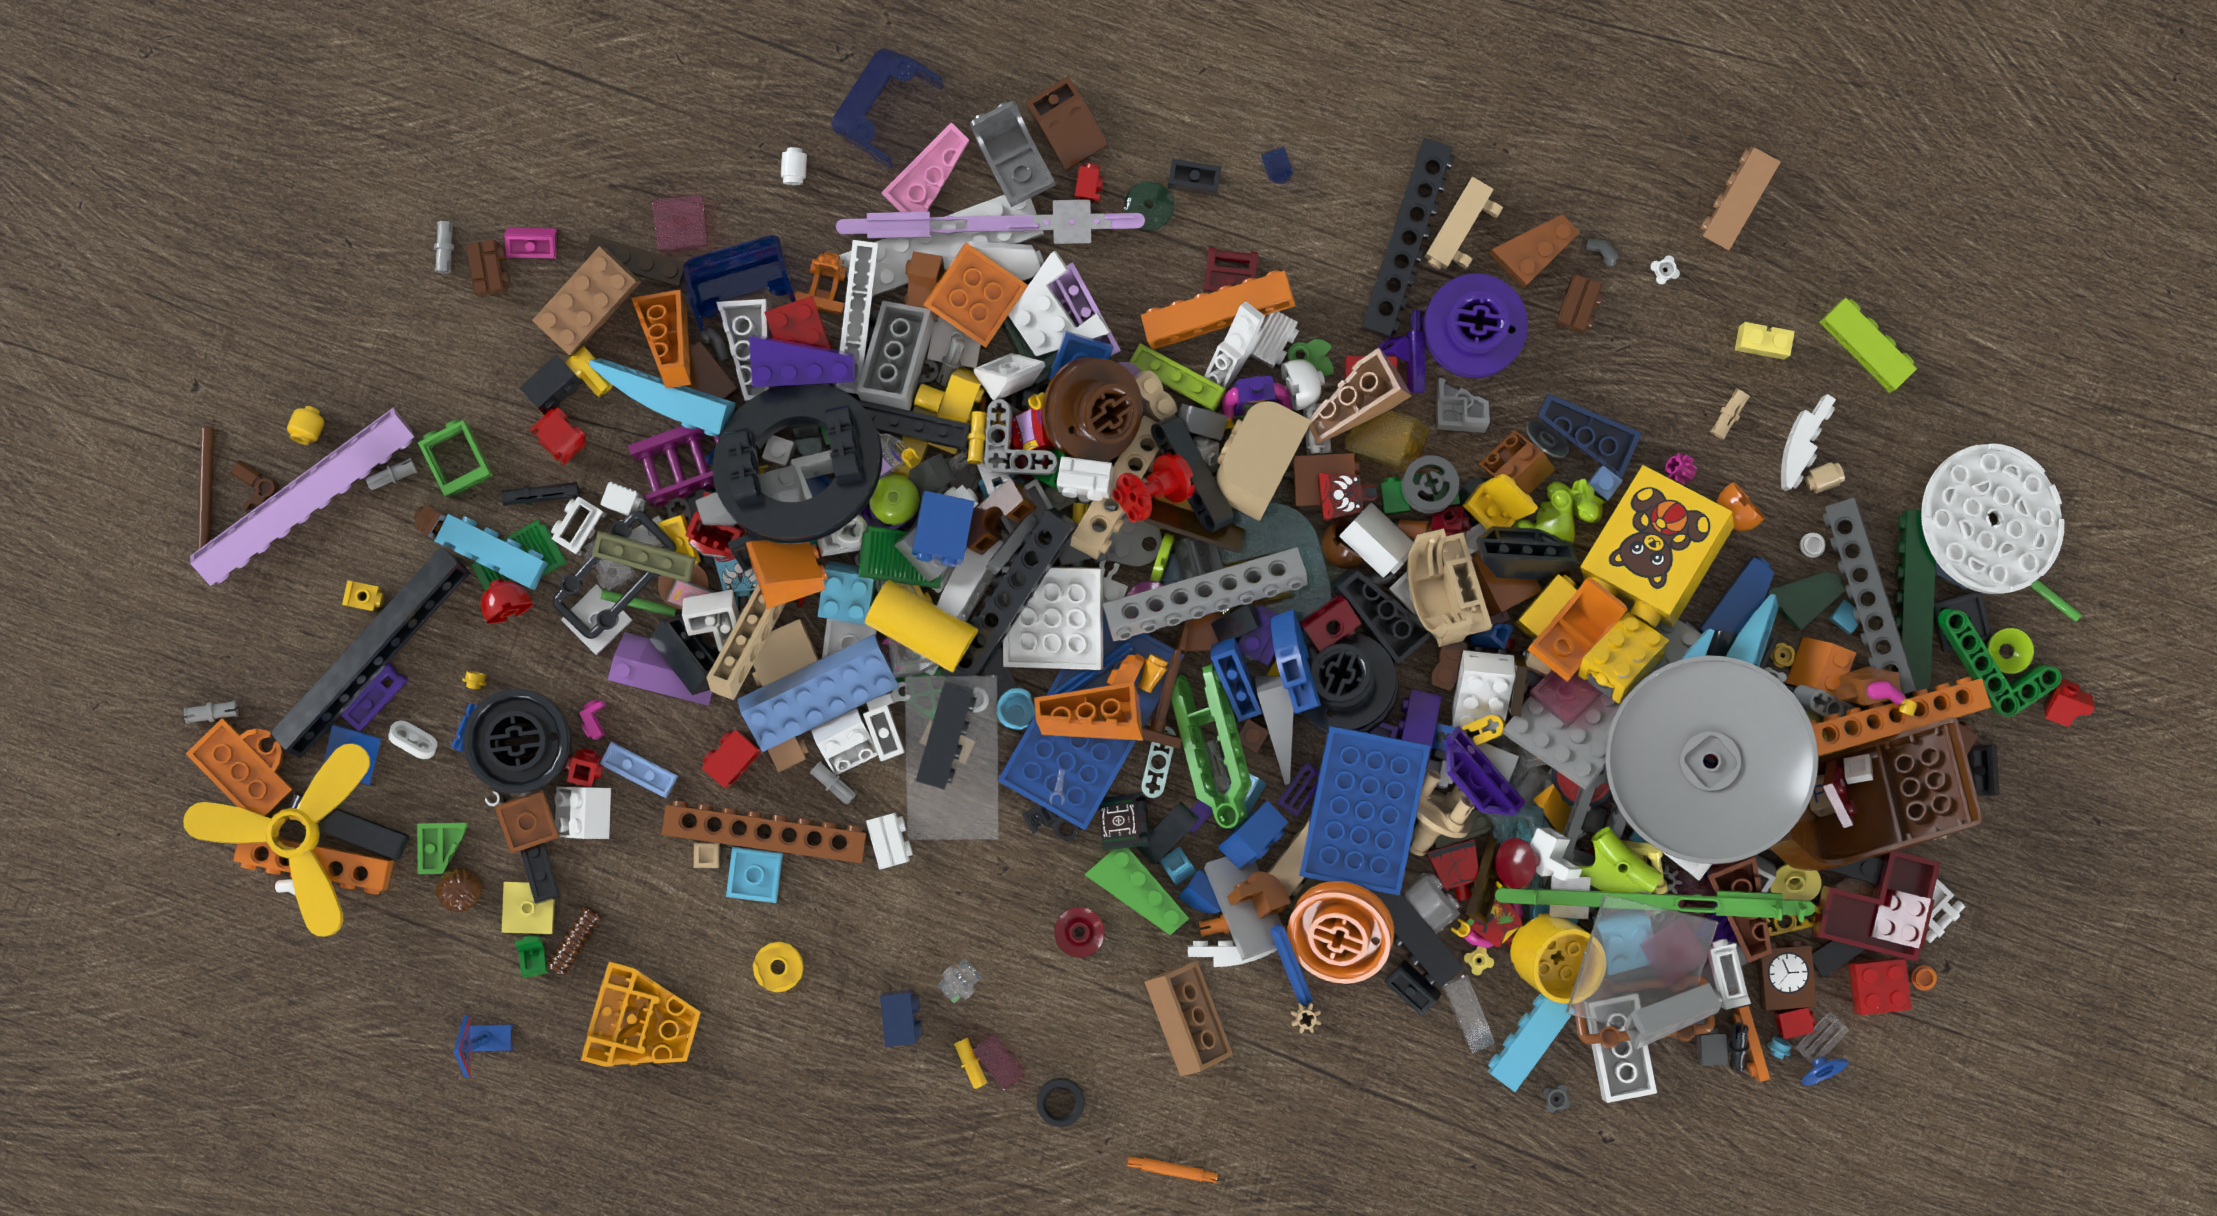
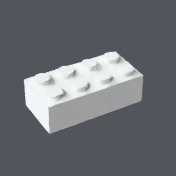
[1583,990,1657,1103]

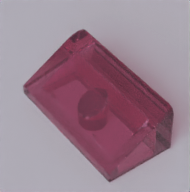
[973,1033,1024,1090]

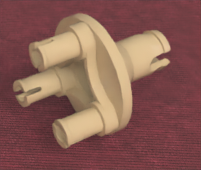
[1409,769,1475,856]

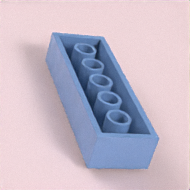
[738,634,899,752]

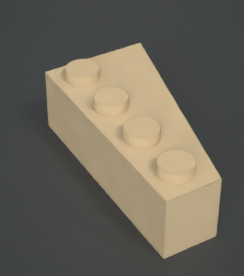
[1267,815,1311,897]

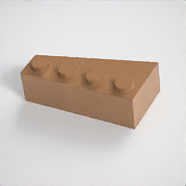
[1700,146,1781,250]

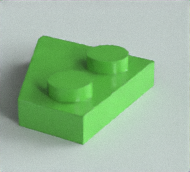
[417,823,468,874]

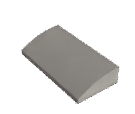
[1204,857,1283,961]

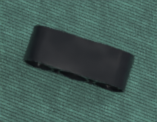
[1136,801,1199,865]

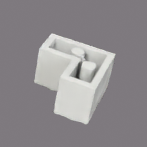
[682,589,740,651]

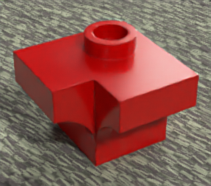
[2043,678,2095,727]

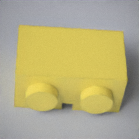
[1735,322,1795,360]

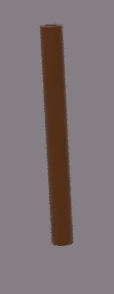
[197,427,214,551]

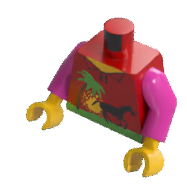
[1451,881,1523,948]

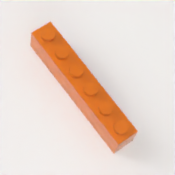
[1141,270,1296,350]

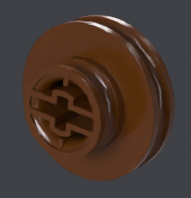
[1042,357,1143,462]

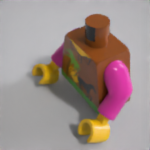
[1835,667,1917,716]

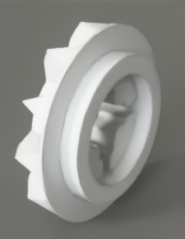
[830,515,868,550]

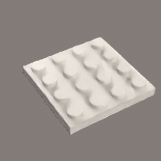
[1002,566,1103,670]

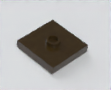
[1508,655,1528,717]

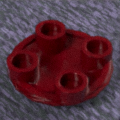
[1496,838,1540,889]

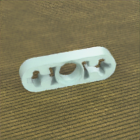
[1141,726,1176,798]

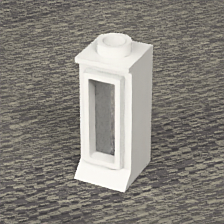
[1706,939,1751,1010]

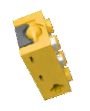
[1578,612,1669,704]

